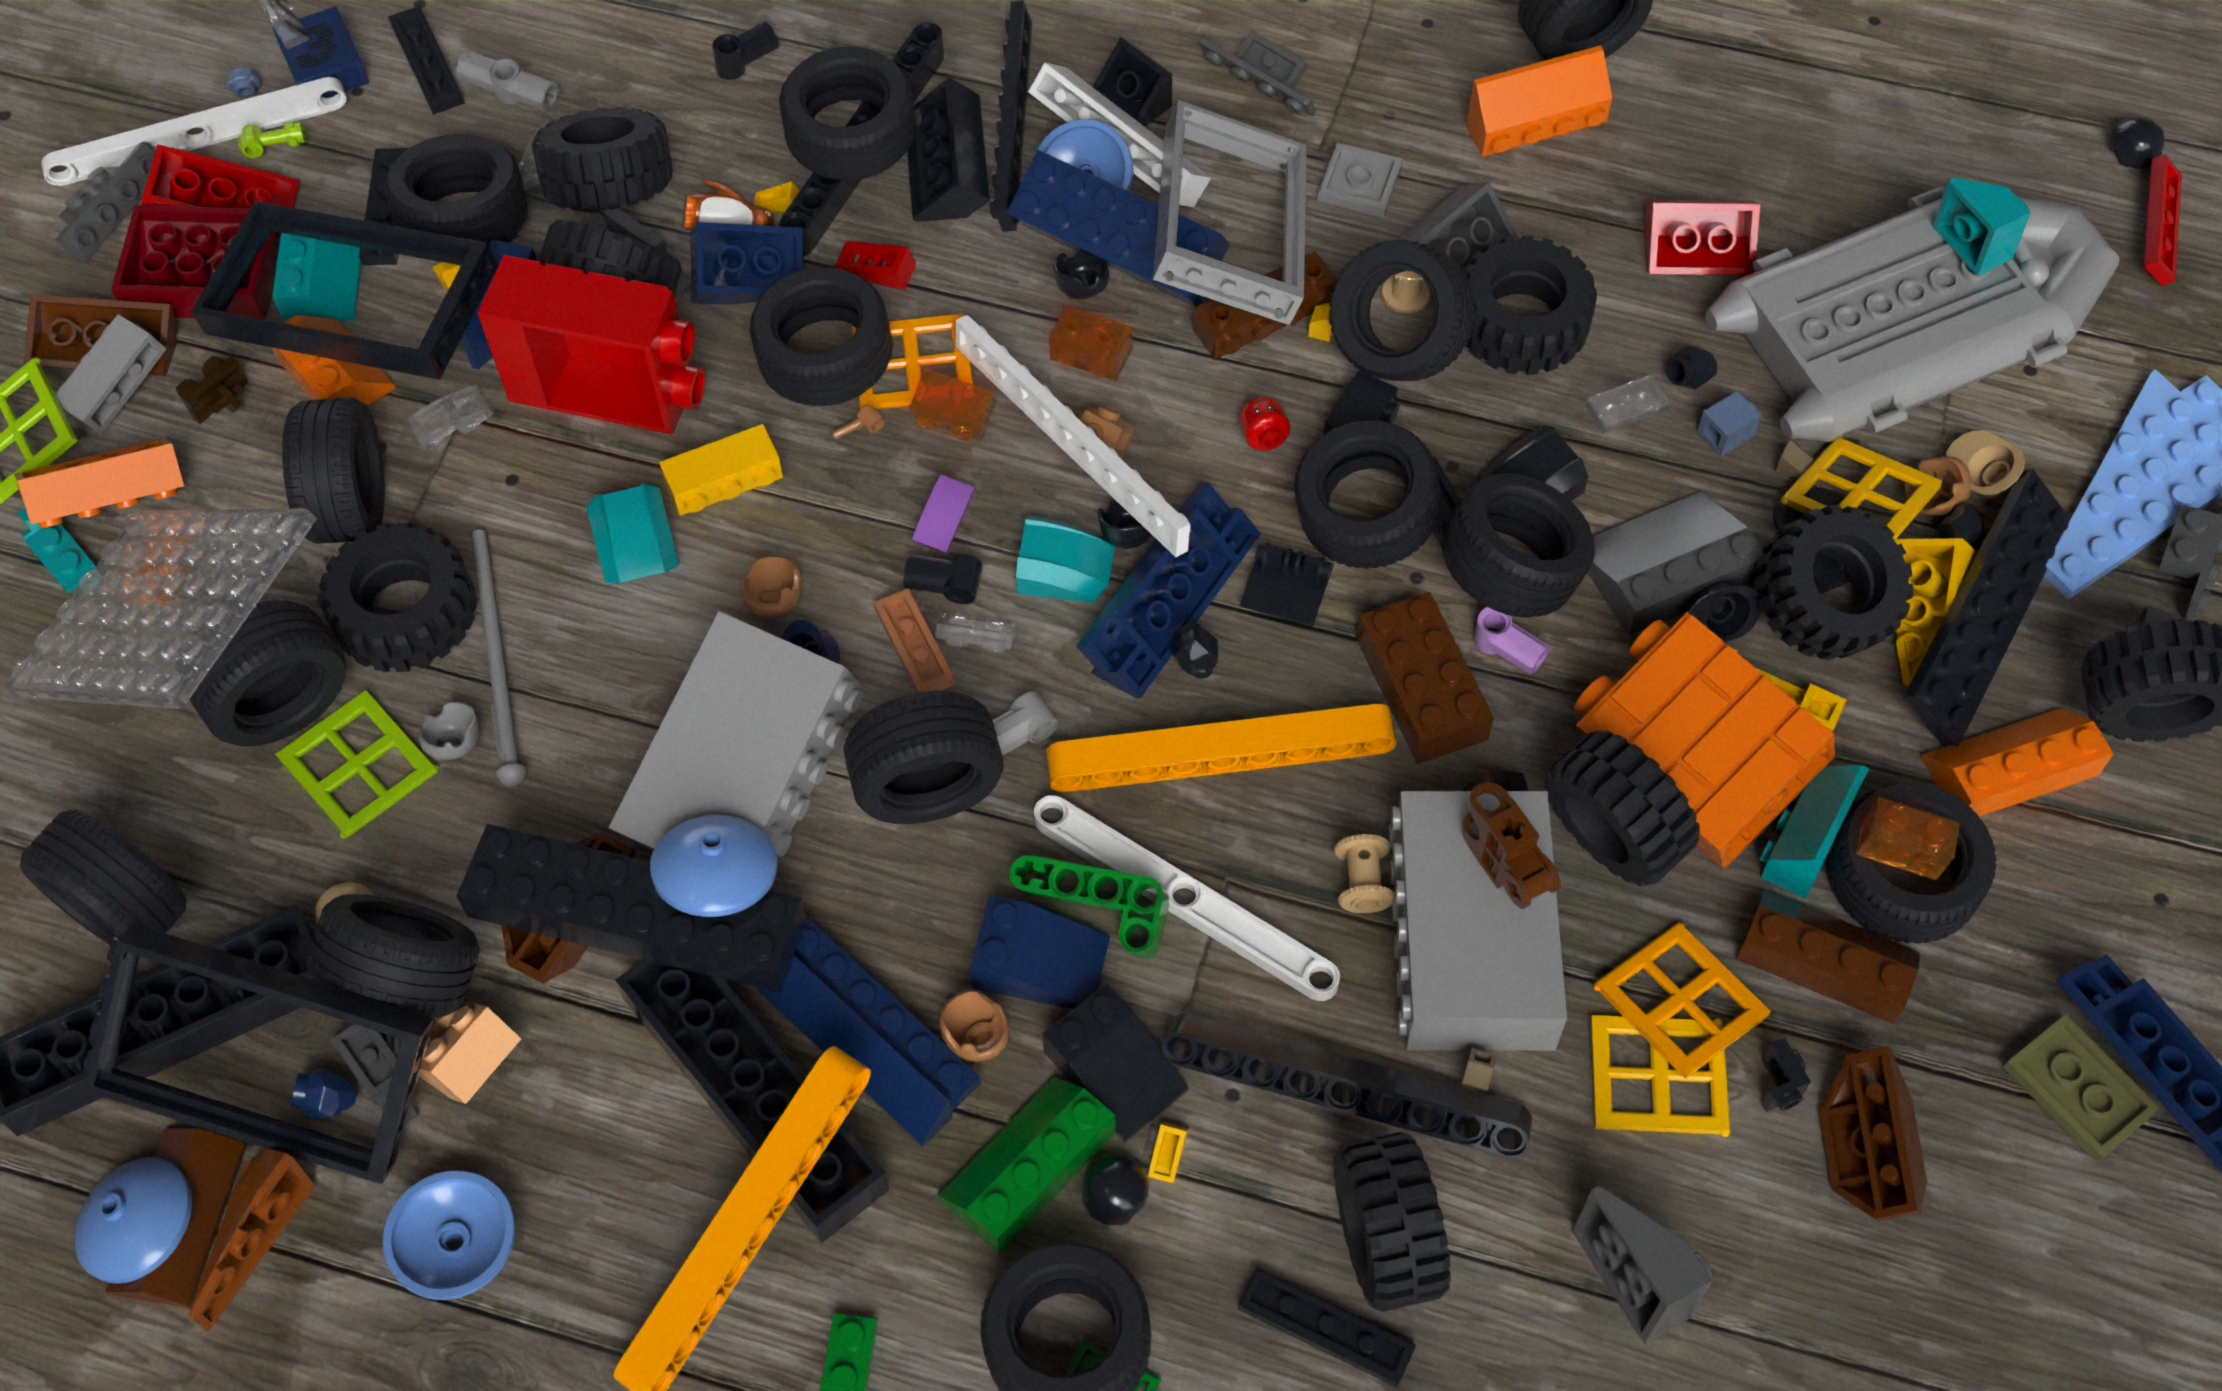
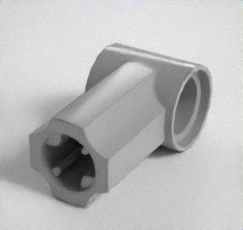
[992,691,1059,756]

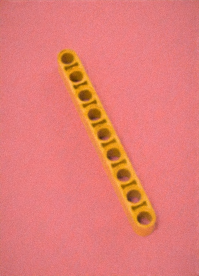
[1046,704,1397,792]
[614,1046,871,1391]

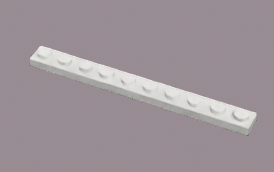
[956,315,1190,557]

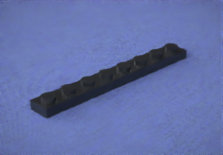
[990,0,1033,232]

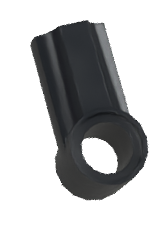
[713,21,779,80]
[904,554,983,605]

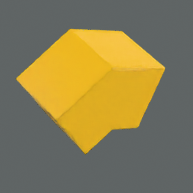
[1308,303,1334,342]

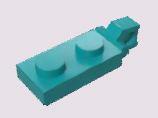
[17,507,100,594]

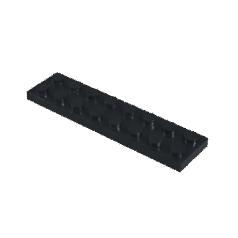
[1904,469,2071,747]

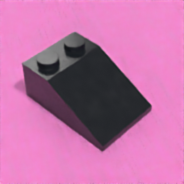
[1042,983,1188,1142]

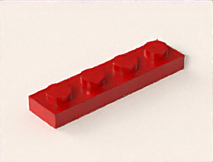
[2142,154,2182,286]

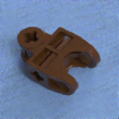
[1462,783,1561,909]

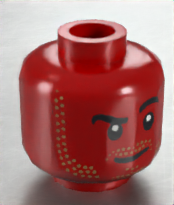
[1238,397,1291,451]

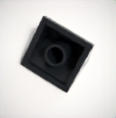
[1092,37,1172,127]

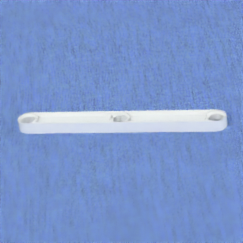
[41,77,346,186]
[1034,795,1340,1001]

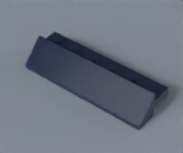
[1076,482,1261,698]
[753,918,981,1147]
[2057,954,2222,1172]

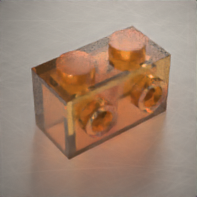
[1049,306,1133,381]
[909,369,996,442]
[1856,797,1960,880]

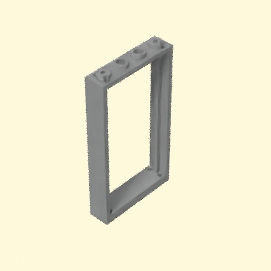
[1153,100,1307,325]

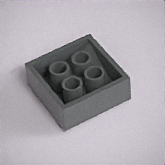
[1572,1186,1713,1344]

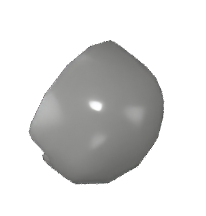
[418,701,480,762]

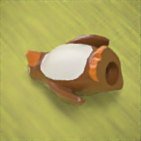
[683,179,774,231]

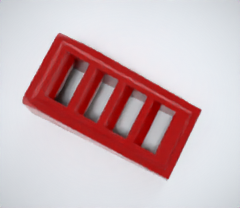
[834,241,916,289]

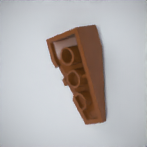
[188,1148,316,1332]

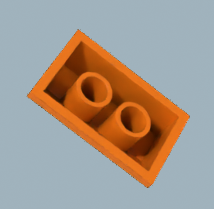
[271,315,395,406]

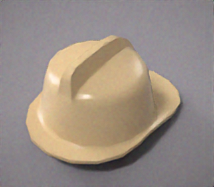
[1946,430,2025,500]

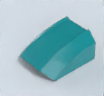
[586,483,679,583]
[1016,515,1115,603]

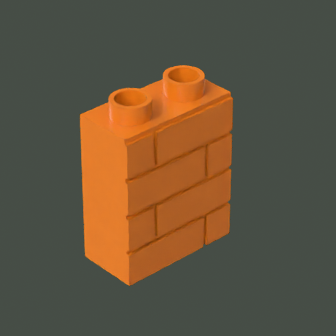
[1574,612,1835,871]

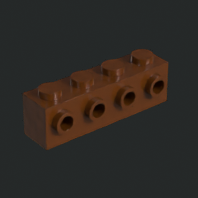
[1193,251,1337,360]

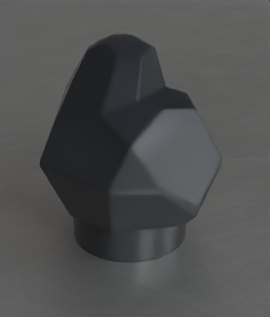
[1666,346,1717,389]
[1938,502,1986,549]
[1172,623,1218,679]

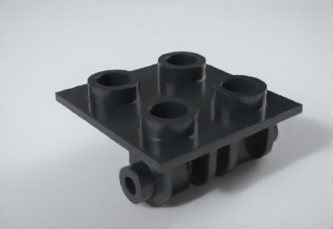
[1240,542,1334,627]

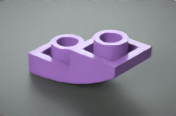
[912,474,975,555]

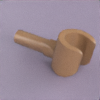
[832,405,885,439]

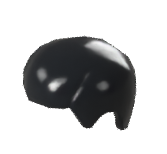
[2109,116,2165,169]
[1053,250,1110,299]
[1098,500,1152,550]
[1083,1155,1149,1225]

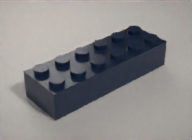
[1007,150,1230,307]

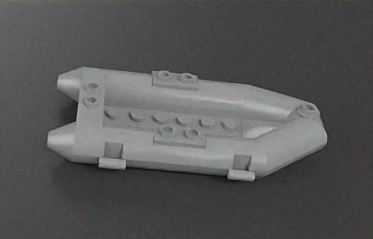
[1706,186,2120,442]

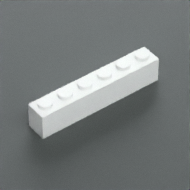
[1028,63,1211,207]

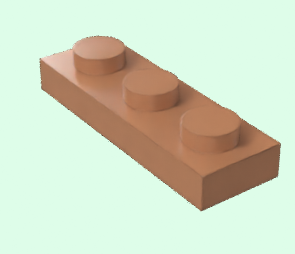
[873,588,955,693]

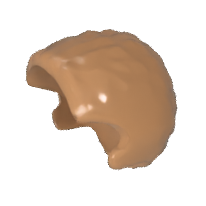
[1904,456,1972,516]
[741,556,803,619]
[939,990,1009,1062]

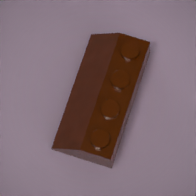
[1736,889,1920,1024]

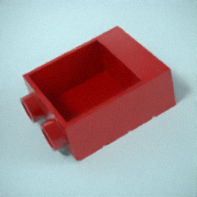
[477,255,706,435]

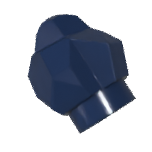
[291,1069,357,1119]

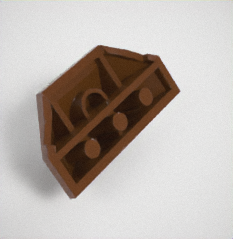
[501,831,635,984]
[1819,1046,1927,1221]

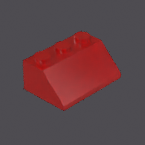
[1644,199,1760,275]

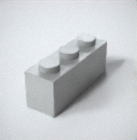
[56,314,167,436]

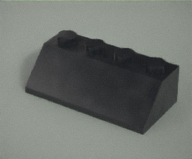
[907,77,990,222]

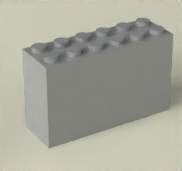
[608,611,863,860]
[1387,791,1567,1051]

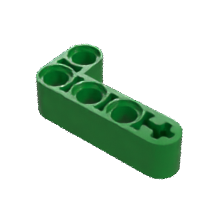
[1009,855,1169,959]

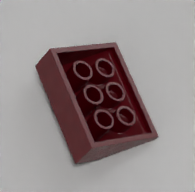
[111,205,275,320]

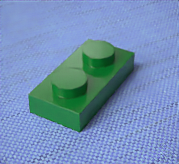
[820,1313,878,1391]

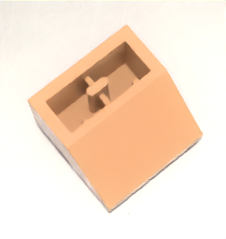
[419,1001,521,1104]

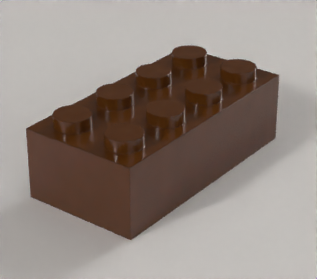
[1356,592,1494,764]

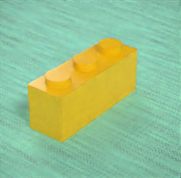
[659,424,783,516]

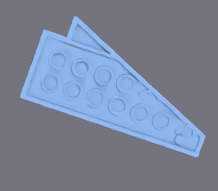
[2044,369,2222,599]

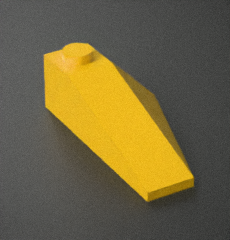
[1895,538,1978,686]

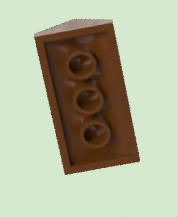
[24,294,177,376]
[105,1128,247,1308]

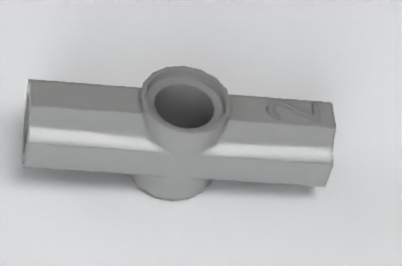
[455,52,559,111]

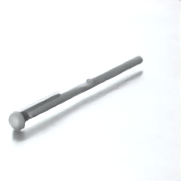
[471,529,527,787]

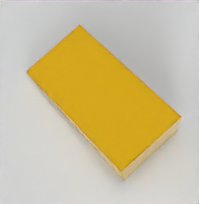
[754,181,800,213]
[1148,1122,1190,1183]

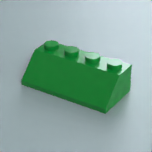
[938,1077,1116,1254]

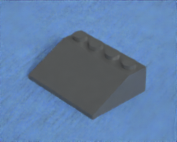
[1587,491,1764,636]

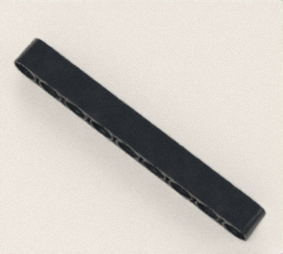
[779,22,944,257]
[1161,1013,1532,1158]

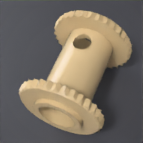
[1381,271,1431,313]
[1334,834,1395,913]

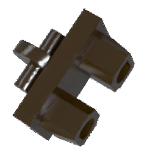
[176,356,248,424]

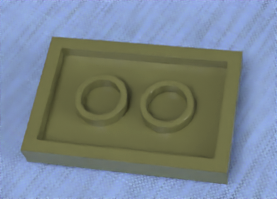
[2003,1014,2161,1163]

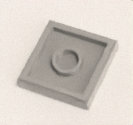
[1317,142,1403,218]

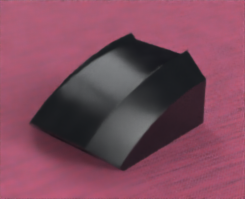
[1478,425,1589,501]

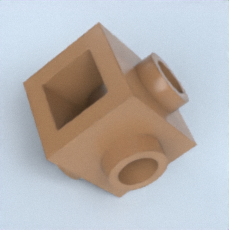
[1078,405,1136,459]

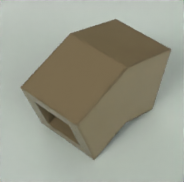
[1461,1048,1497,1094]

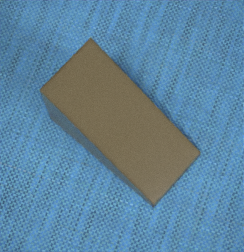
[1775,440,1823,488]

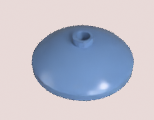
[1036,119,1133,191]
[650,815,777,917]
[74,1157,193,1284]
[383,1171,516,1300]

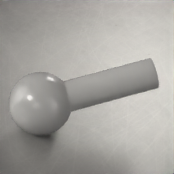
[2015,236,2049,287]

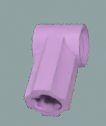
[1473,607,1551,675]

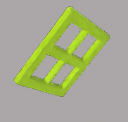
[0,357,78,504]
[275,690,439,839]

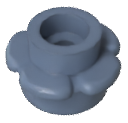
[226,67,261,97]

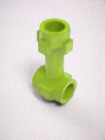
[238,121,306,158]

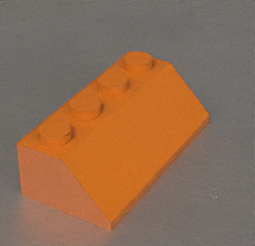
[1466,45,1612,157]
[14,437,184,528]
[1921,708,2114,817]

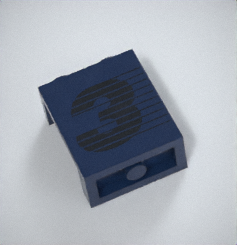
[272,6,369,98]

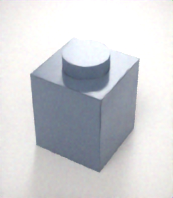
[1697,391,1761,457]

